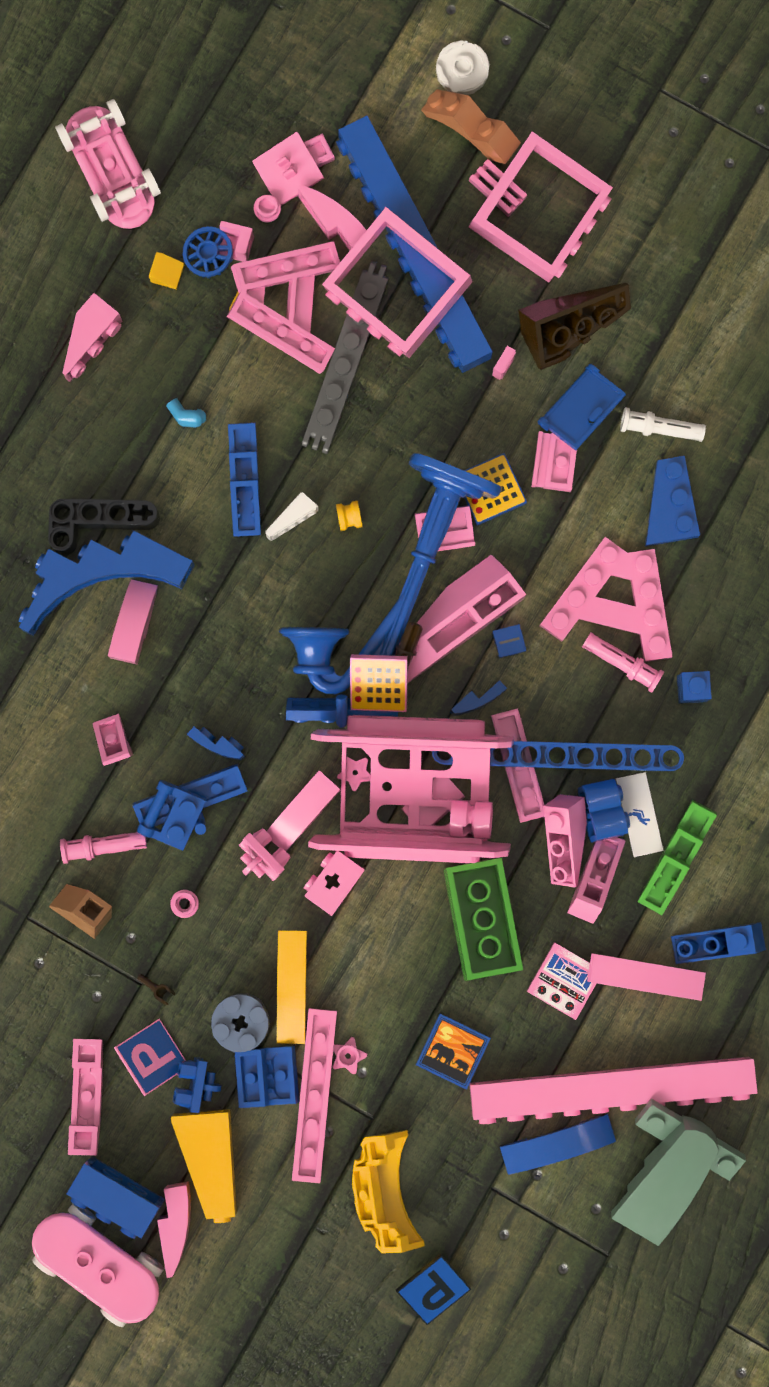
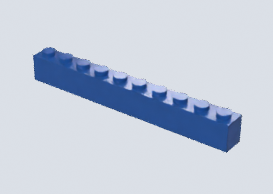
[336,116,492,373]

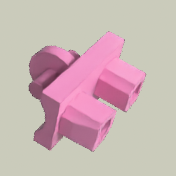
[239,828,291,881]

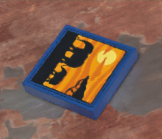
[416,1013,491,1090]

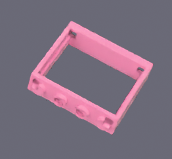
[469,132,613,283]
[322,207,473,358]

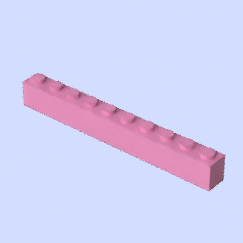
[469,1057,757,1124]

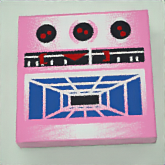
[527,943,597,1020]

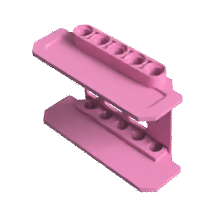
[308,715,514,863]

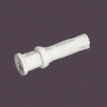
[620,407,706,442]

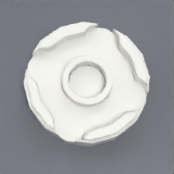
[436,40,490,95]

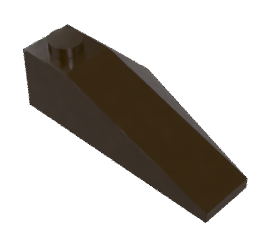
[518,283,631,370]

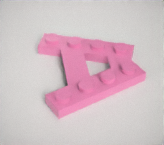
[226,241,340,374]
[540,537,672,662]

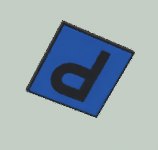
[395,1253,471,1325]

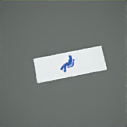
[616,772,664,857]

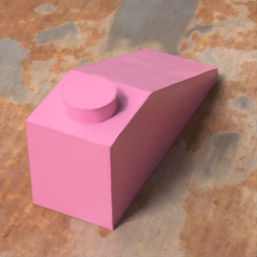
[567,837,625,923]

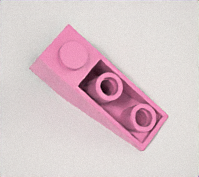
[63,293,122,382]
[544,794,587,887]

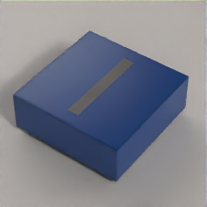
[492,624,526,659]

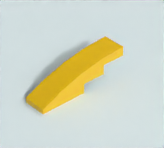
[277,930,307,1044]

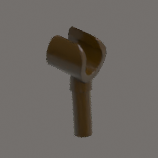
[137,974,175,1005]

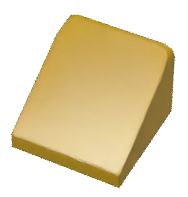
[149,252,185,290]

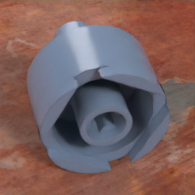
[211,993,270,1052]

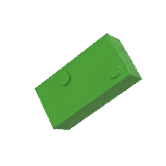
[443,858,523,981]

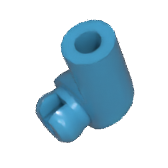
[166,398,206,428]

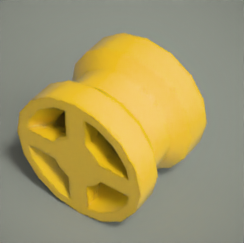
[336,500,362,531]

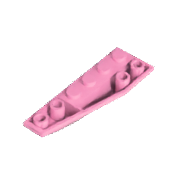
[396,555,526,684]

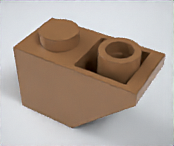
[49,884,112,939]

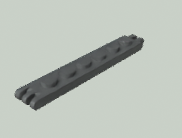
[302,261,389,454]

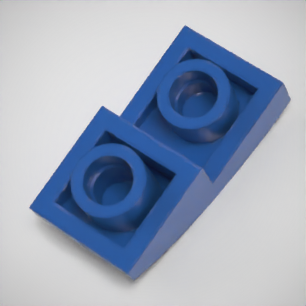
[187,726,245,760]

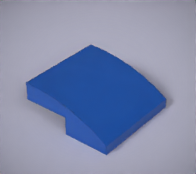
[235,1046,300,1108]

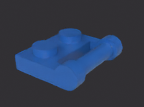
[137,780,206,851]

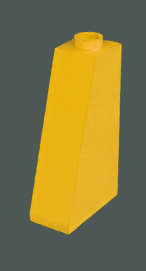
[171,1109,237,1223]

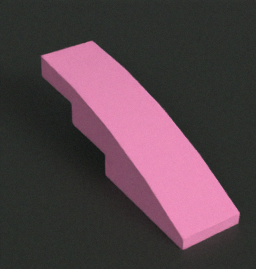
[587,954,706,1001]

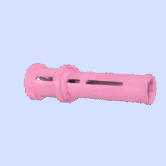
[582,632,664,693]
[60,832,147,864]

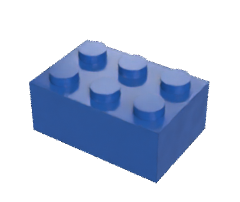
[67,1156,165,1239]

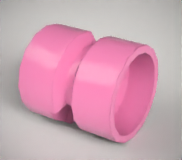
[450,800,493,839]

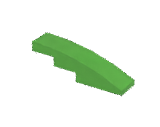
[638,800,717,915]

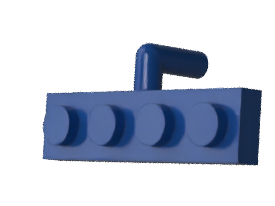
[286,694,398,728]
[133,764,247,835]

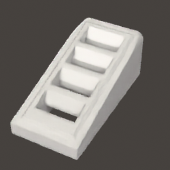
[266,492,319,541]

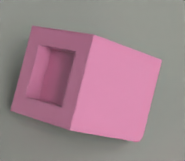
[219,221,254,262]

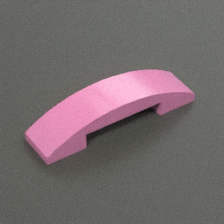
[68,1039,103,1156]

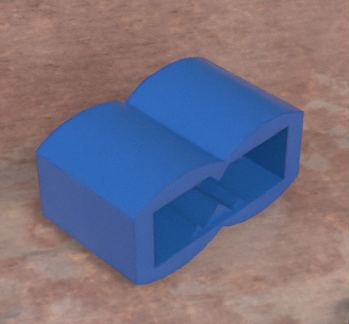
[578,779,630,843]

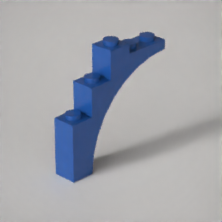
[19,531,195,636]

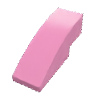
[298,185,367,251]
[108,579,158,665]
[267,771,341,851]
[157,1181,191,1278]

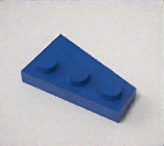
[645,456,700,547]

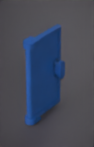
[537,364,626,450]

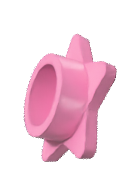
[337,757,370,792]
[332,1037,367,1074]

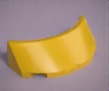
[352,1130,425,1253]

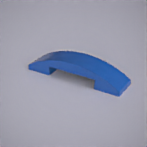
[500,1114,616,1175]

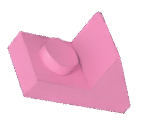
[93,714,133,766]

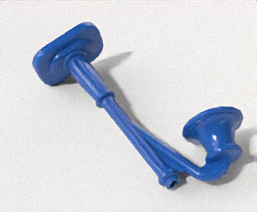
[279,453,502,694]

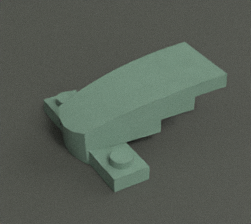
[611,1098,746,1246]

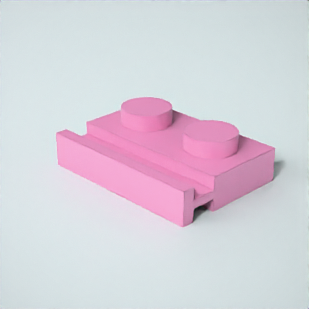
[531,431,577,492]
[415,505,475,551]

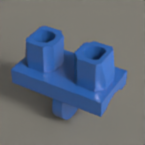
[173,1057,222,1113]

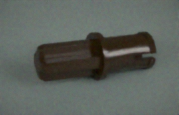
[395,622,423,671]

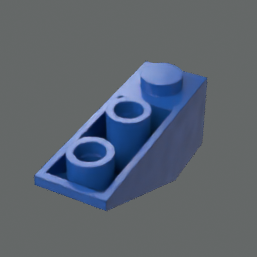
[671,922,766,964]

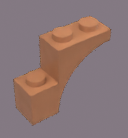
[421,89,521,164]

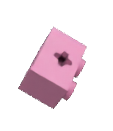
[304,851,365,916]

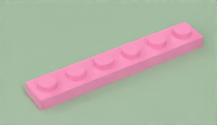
[292,1008,337,1183]

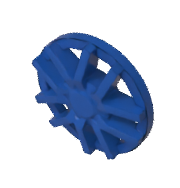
[183,227,234,278]

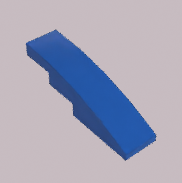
[228,422,261,537]

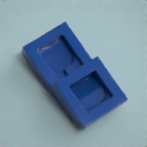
[450,680,507,716]

